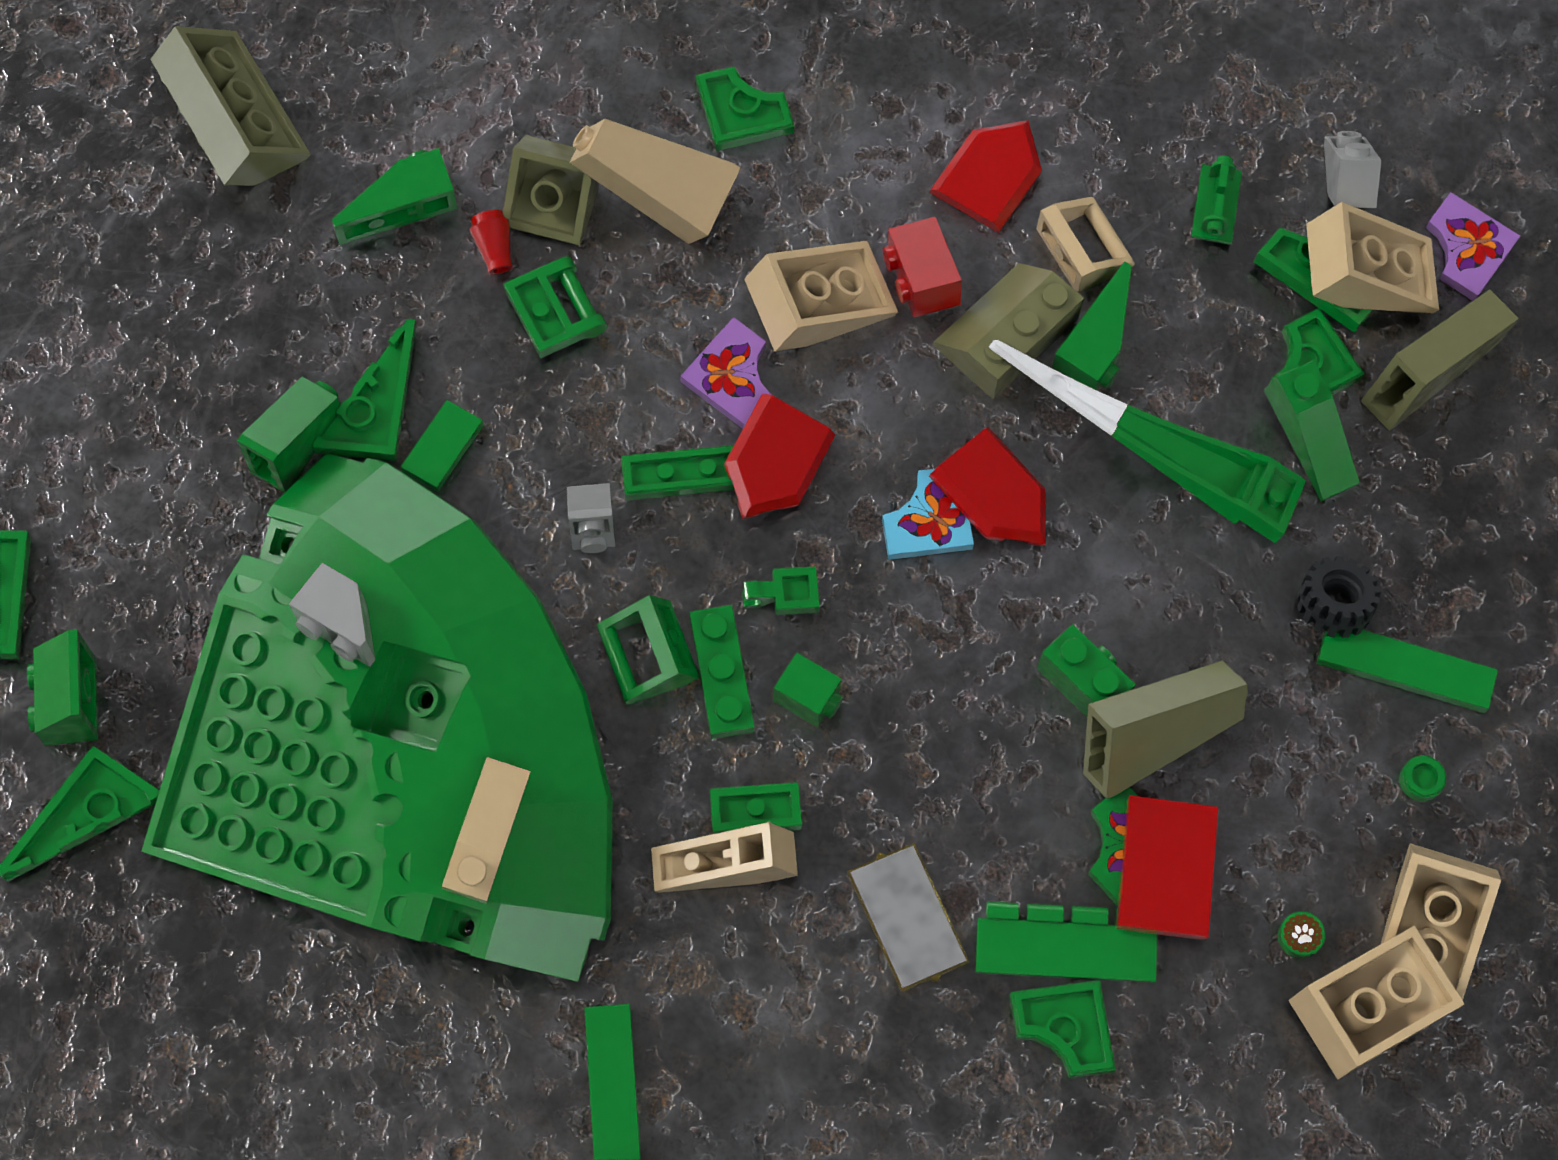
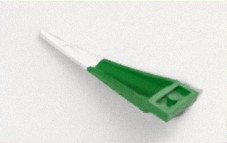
[989,340,1306,543]

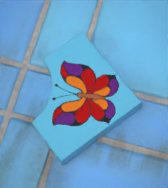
[882,468,974,560]

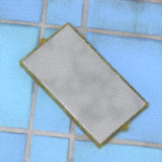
[847,843,969,992]

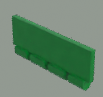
[975,901,1157,983]

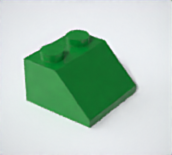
[27,629,98,746]

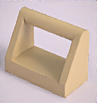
[1036,197,1135,294]

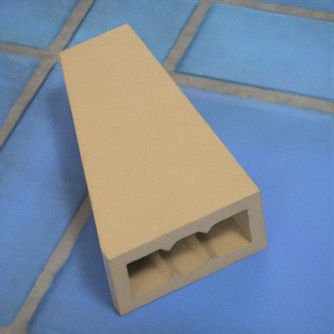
[569,119,740,244]

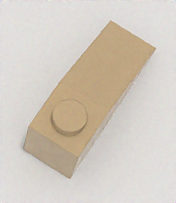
[442,757,531,904]
[651,822,798,893]

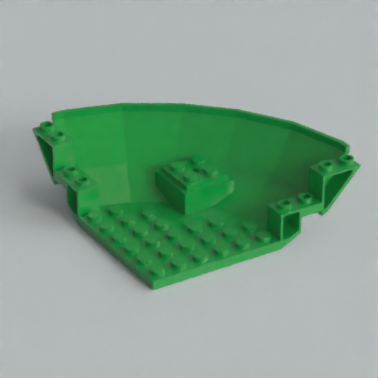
[141,453,613,982]

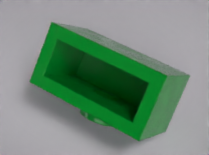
[1037,624,1136,717]

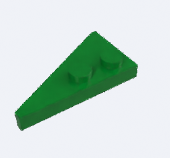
[313,319,417,461]
[0,746,160,882]

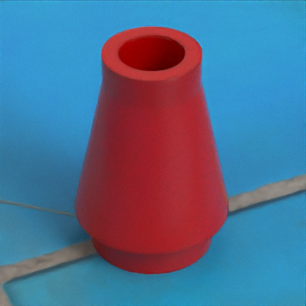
[469,210,513,275]

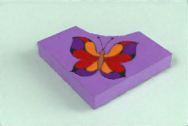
[1426,192,1520,301]
[680,317,772,429]

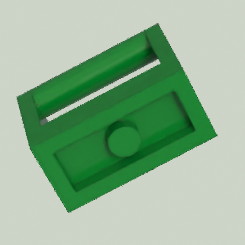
[597,595,700,705]

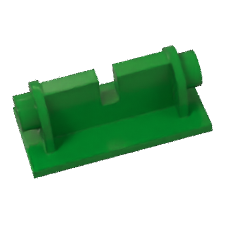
[1191,156,1242,245]

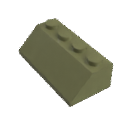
[150,26,311,186]

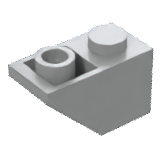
[1324,131,1381,208]
[567,483,615,553]
[289,563,375,667]

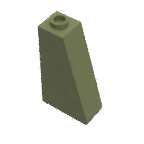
[1361,290,1519,431]
[1083,660,1248,799]

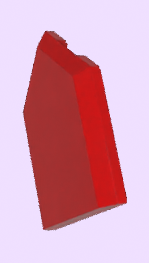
[930,120,1042,233]
[724,393,836,520]
[929,427,1046,546]

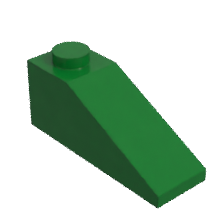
[332,148,457,245]
[1052,261,1132,391]
[1264,360,1360,502]

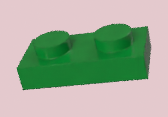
[710,782,802,834]

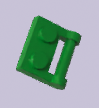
[504,256,608,359]

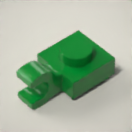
[742,566,820,615]

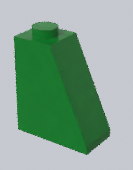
[237,376,340,493]

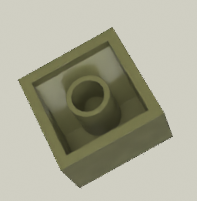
[503,135,599,245]

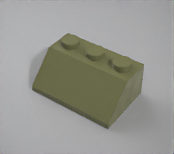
[933,263,1084,399]

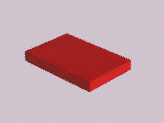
[1116,795,1218,940]

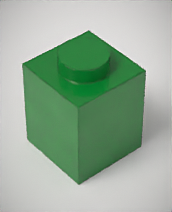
[773,653,844,727]

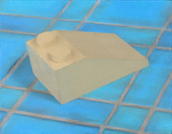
[1306,202,1439,313]
[744,241,898,352]
[1381,843,1501,1000]
[1288,926,1464,1080]

